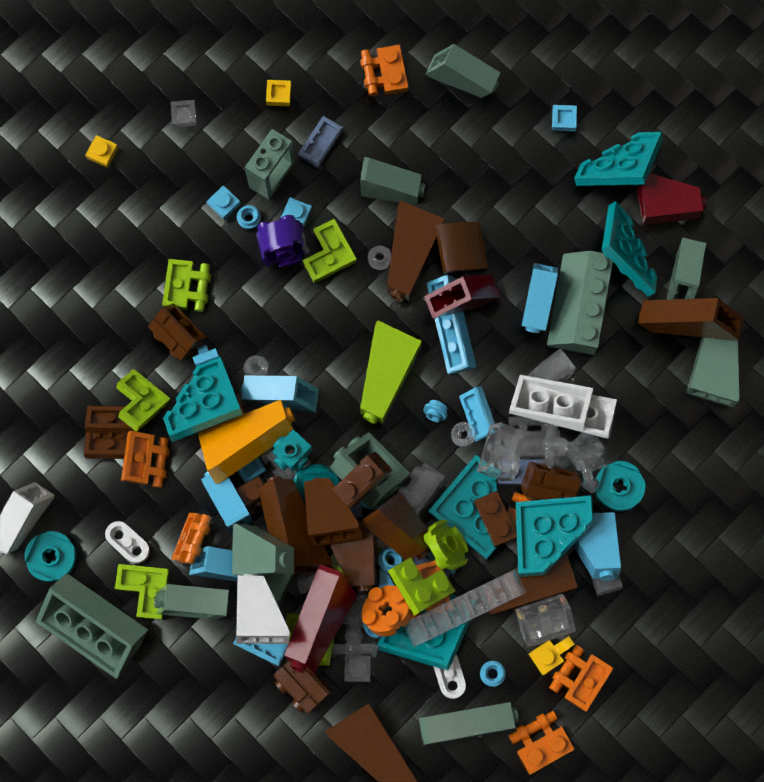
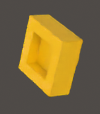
[266,80,291,106]
[85,135,118,168]

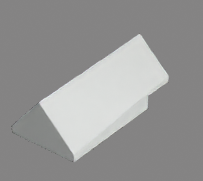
[509,375,617,439]

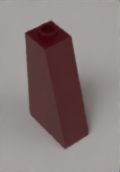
[284,564,357,674]

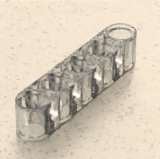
[404,569,527,647]

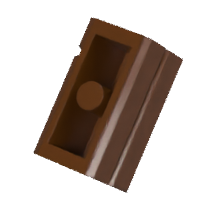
[148,303,207,361]
[333,452,393,508]
[521,461,581,501]
[273,661,333,714]

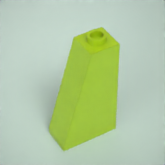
[360,320,422,424]

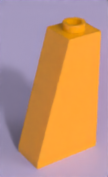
[198,399,295,484]

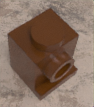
[237,477,263,515]

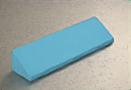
[426,275,476,374]

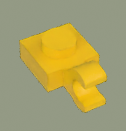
[528,636,575,676]

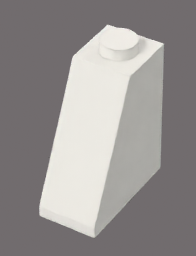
[0,482,55,555]
[236,574,289,644]

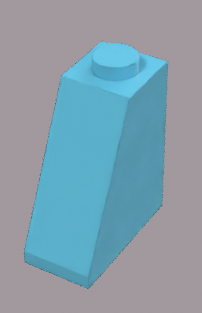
[522,263,558,333]
[241,376,319,413]
[201,471,254,534]
[573,512,621,581]
[189,546,238,581]

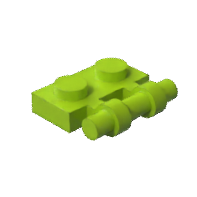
[162,259,211,312]

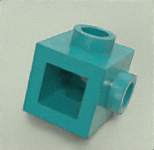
[272,430,313,472]

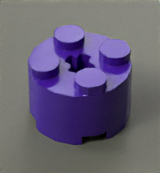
[256,215,309,267]

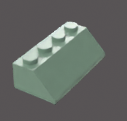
[547,251,613,355]
[35,573,148,679]

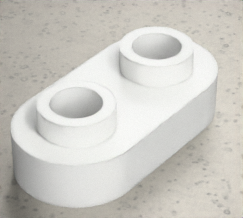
[105,521,150,564]
[433,655,466,699]

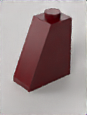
[636,173,706,225]
[424,275,500,319]

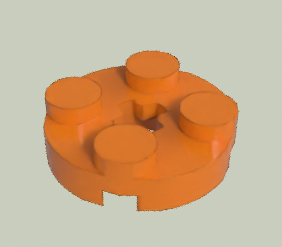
[362,585,412,636]

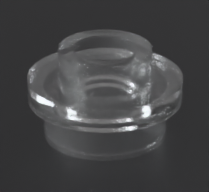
[368,246,391,270]
[244,356,268,376]
[451,422,476,447]

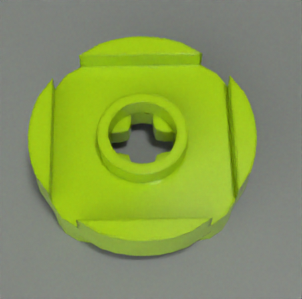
[423,520,468,570]

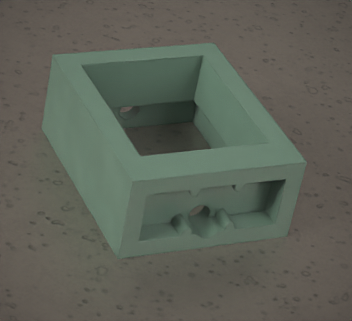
[245,129,295,200]
[330,432,411,510]
[154,584,229,620]

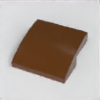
[435,222,488,274]
[84,406,136,459]

